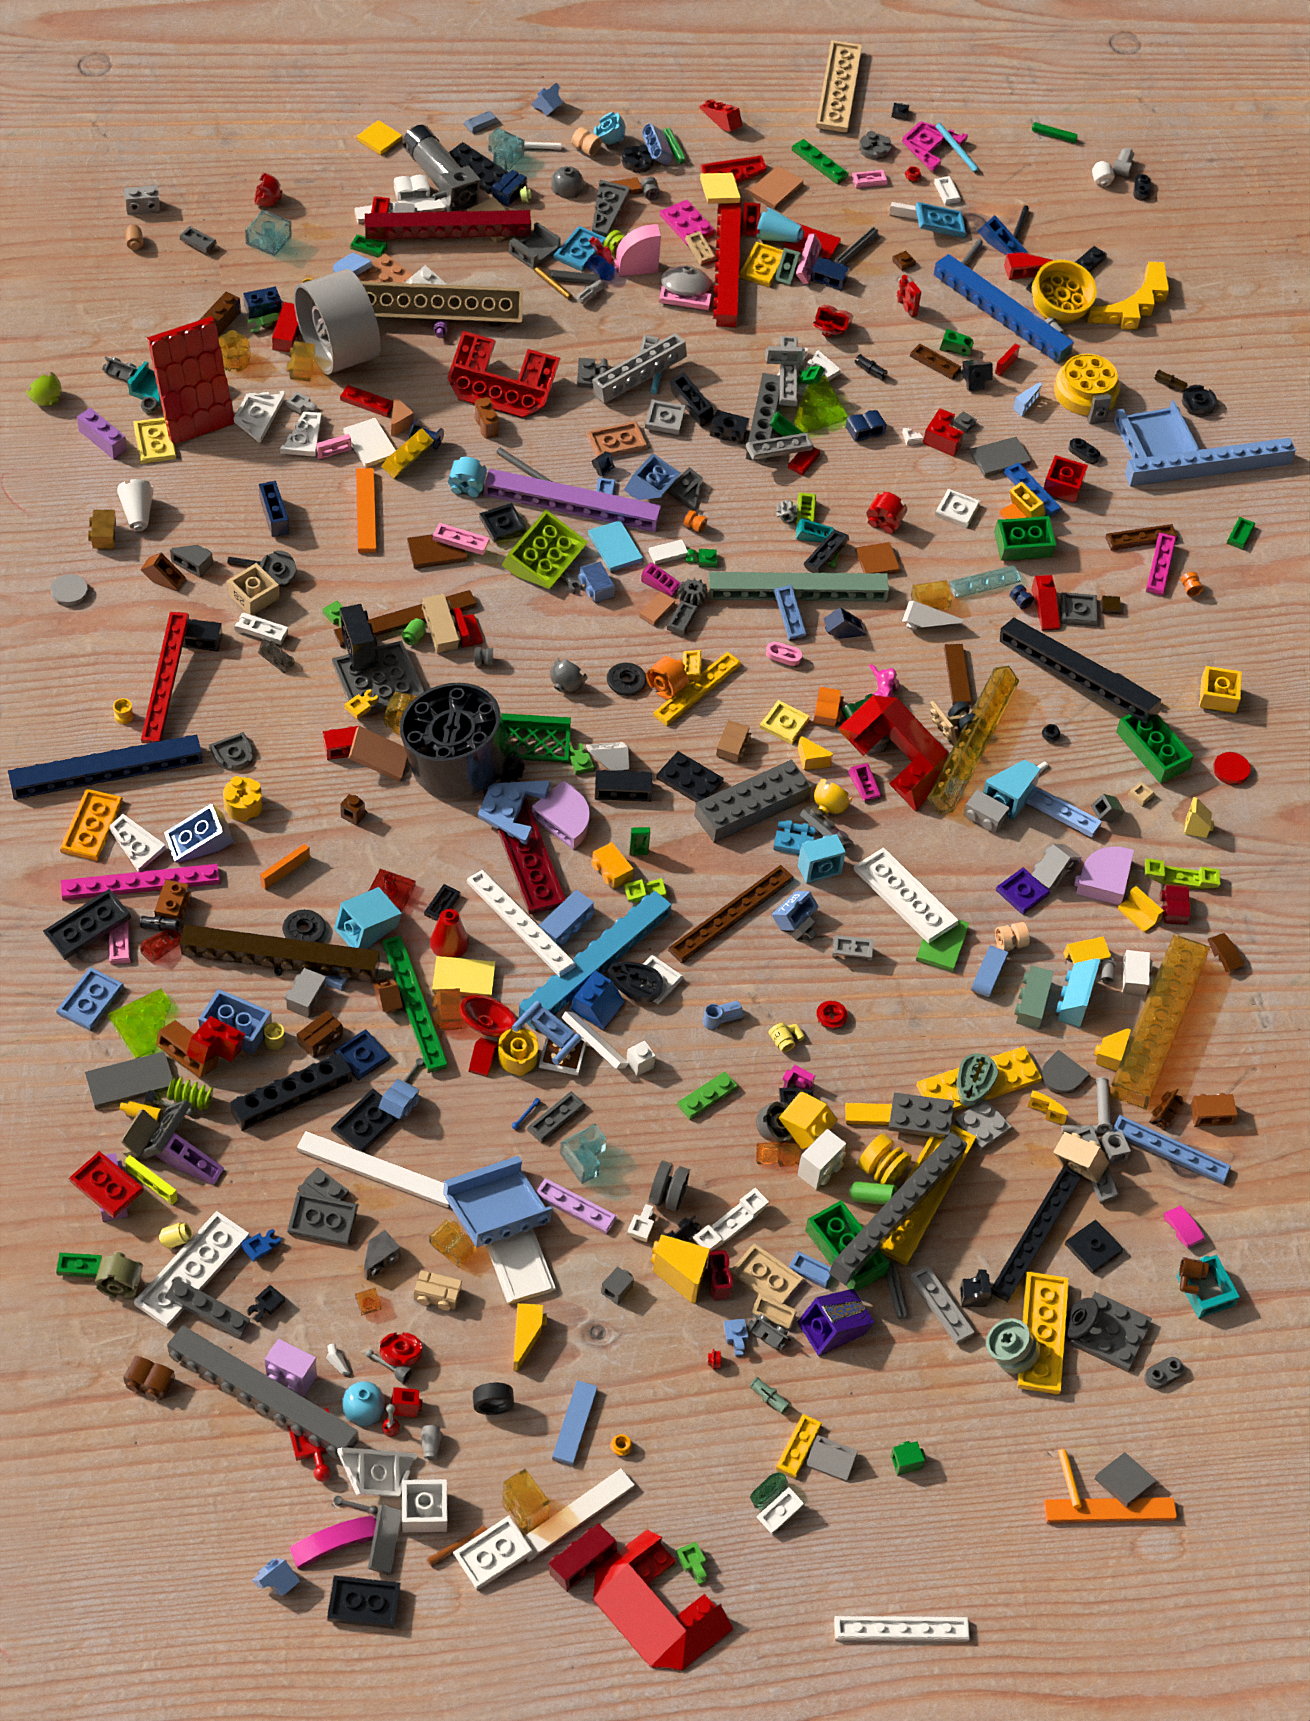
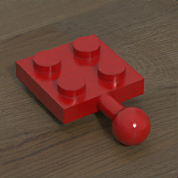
[287,1408,331,1482]

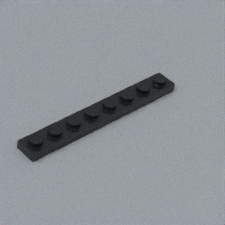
[991,1166,1082,1303]

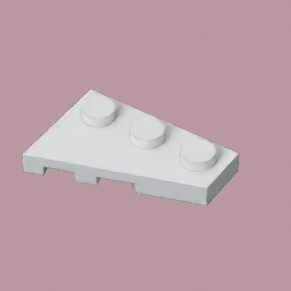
[280,412,322,456]
[110,814,166,872]

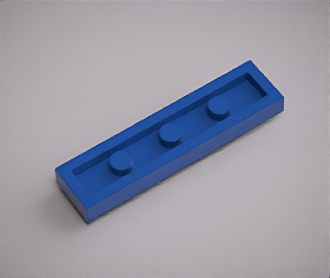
[1004,462,1061,517]

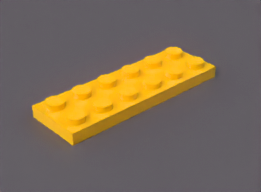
[916,1046,1042,1111]
[1017,1272,1069,1395]

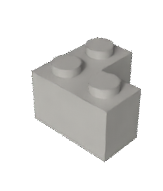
[1032,844,1083,888]

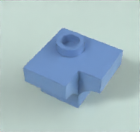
[531,83,563,116]
[252,1558,300,1596]

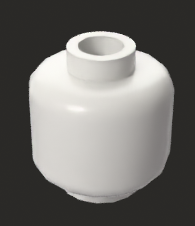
[1092,161,1115,187]

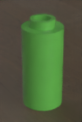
[849,1181,897,1205]

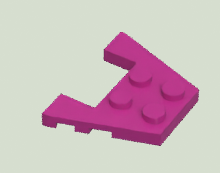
[902,121,968,172]

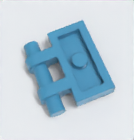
[773,820,815,854]

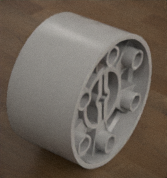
[294,269,381,374]

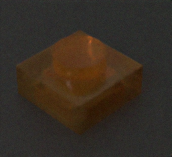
[355,1288,382,1315]

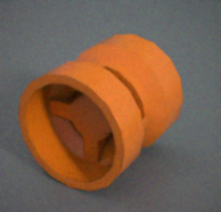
[684,510,708,533]
[1181,572,1203,597]

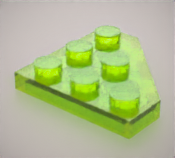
[793,375,848,433]
[107,988,171,1059]

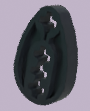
[609,962,663,1003]

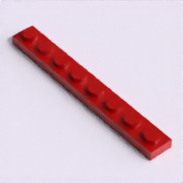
[141,612,189,744]

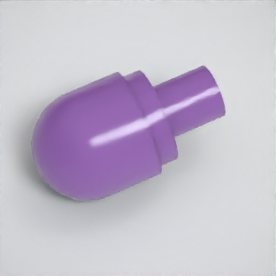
[434,319,448,338]

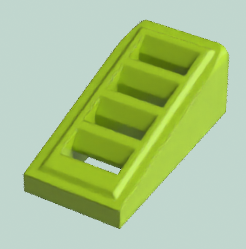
[796,492,816,525]

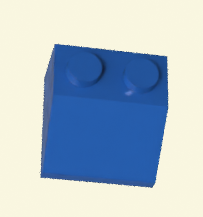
[571,970,625,1030]

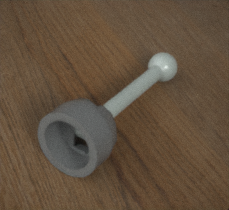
[365,1349,413,1384]

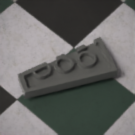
[592,180,630,237]

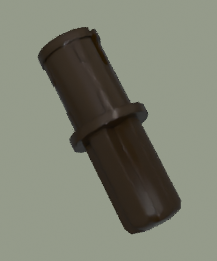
[1154,369,1188,392]

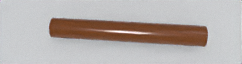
[427,1526,487,1567]

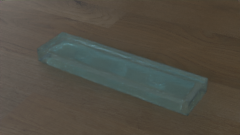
[949,565,1021,598]

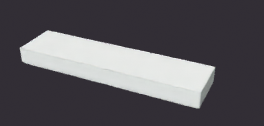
[562,1012,629,1069]

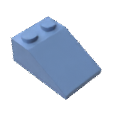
[164,803,234,863]

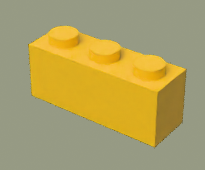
[381,428,434,479]

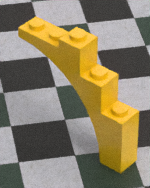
[1087,262,1169,330]

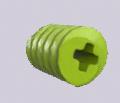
[167,1077,213,1111]

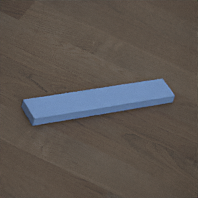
[1112,1115,1231,1185]

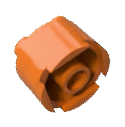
[646,656,690,699]

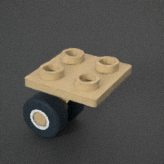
[930,701,979,744]

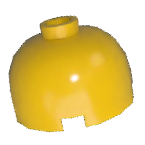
[814,779,852,815]

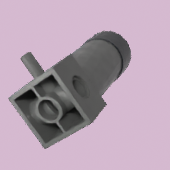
[402,124,480,212]

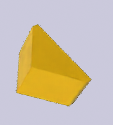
[798,736,833,770]

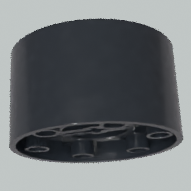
[400,683,511,797]

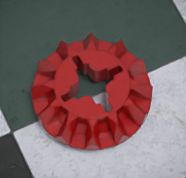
[816,1000,848,1029]

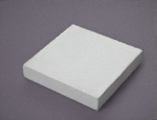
[935,489,981,528]
[632,955,683,1005]

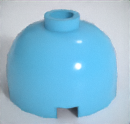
[594,112,626,145]
[342,1381,385,1427]

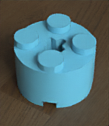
[448,457,487,497]

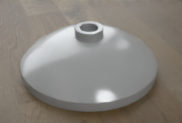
[661,265,711,296]

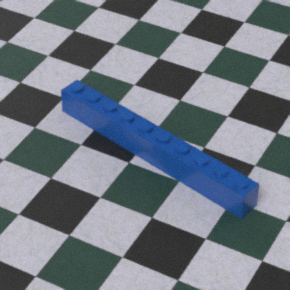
[933,253,1074,363]

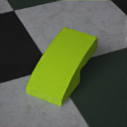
[624,878,668,902]

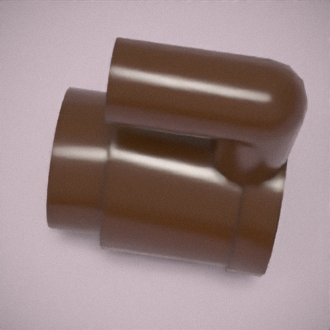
[1179,1257,1208,1295]

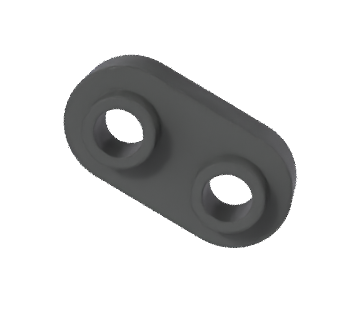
[1144,1357,1184,1389]

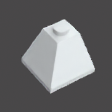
[586,742,629,771]

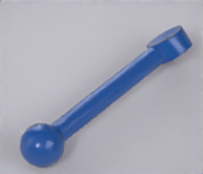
[512,1098,541,1130]

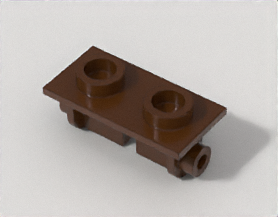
[1149,1088,1183,1129]

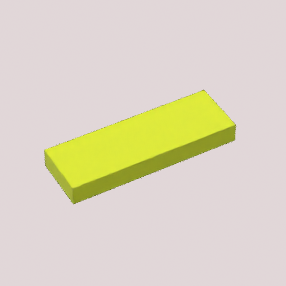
[125,1155,177,1205]

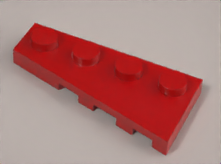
[700,155,767,183]

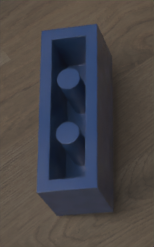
[259,481,289,537]

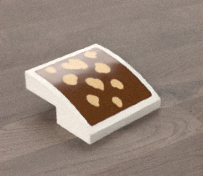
[539,1037,587,1076]

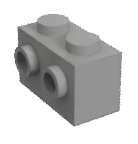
[124,185,160,214]

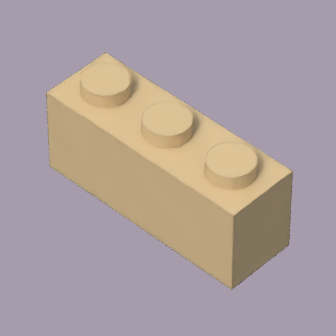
[422,594,461,653]

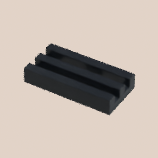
[424,884,461,920]

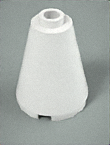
[117,479,154,531]

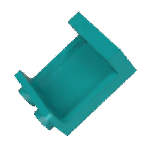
[127,361,162,407]

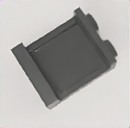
[509,222,561,270]

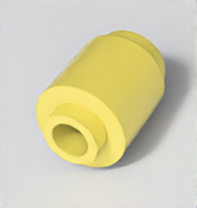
[159,1222,192,1249]

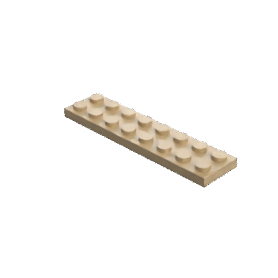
[816,40,862,133]

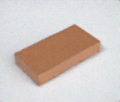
[639,592,675,626]

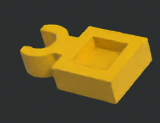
[344,689,378,719]

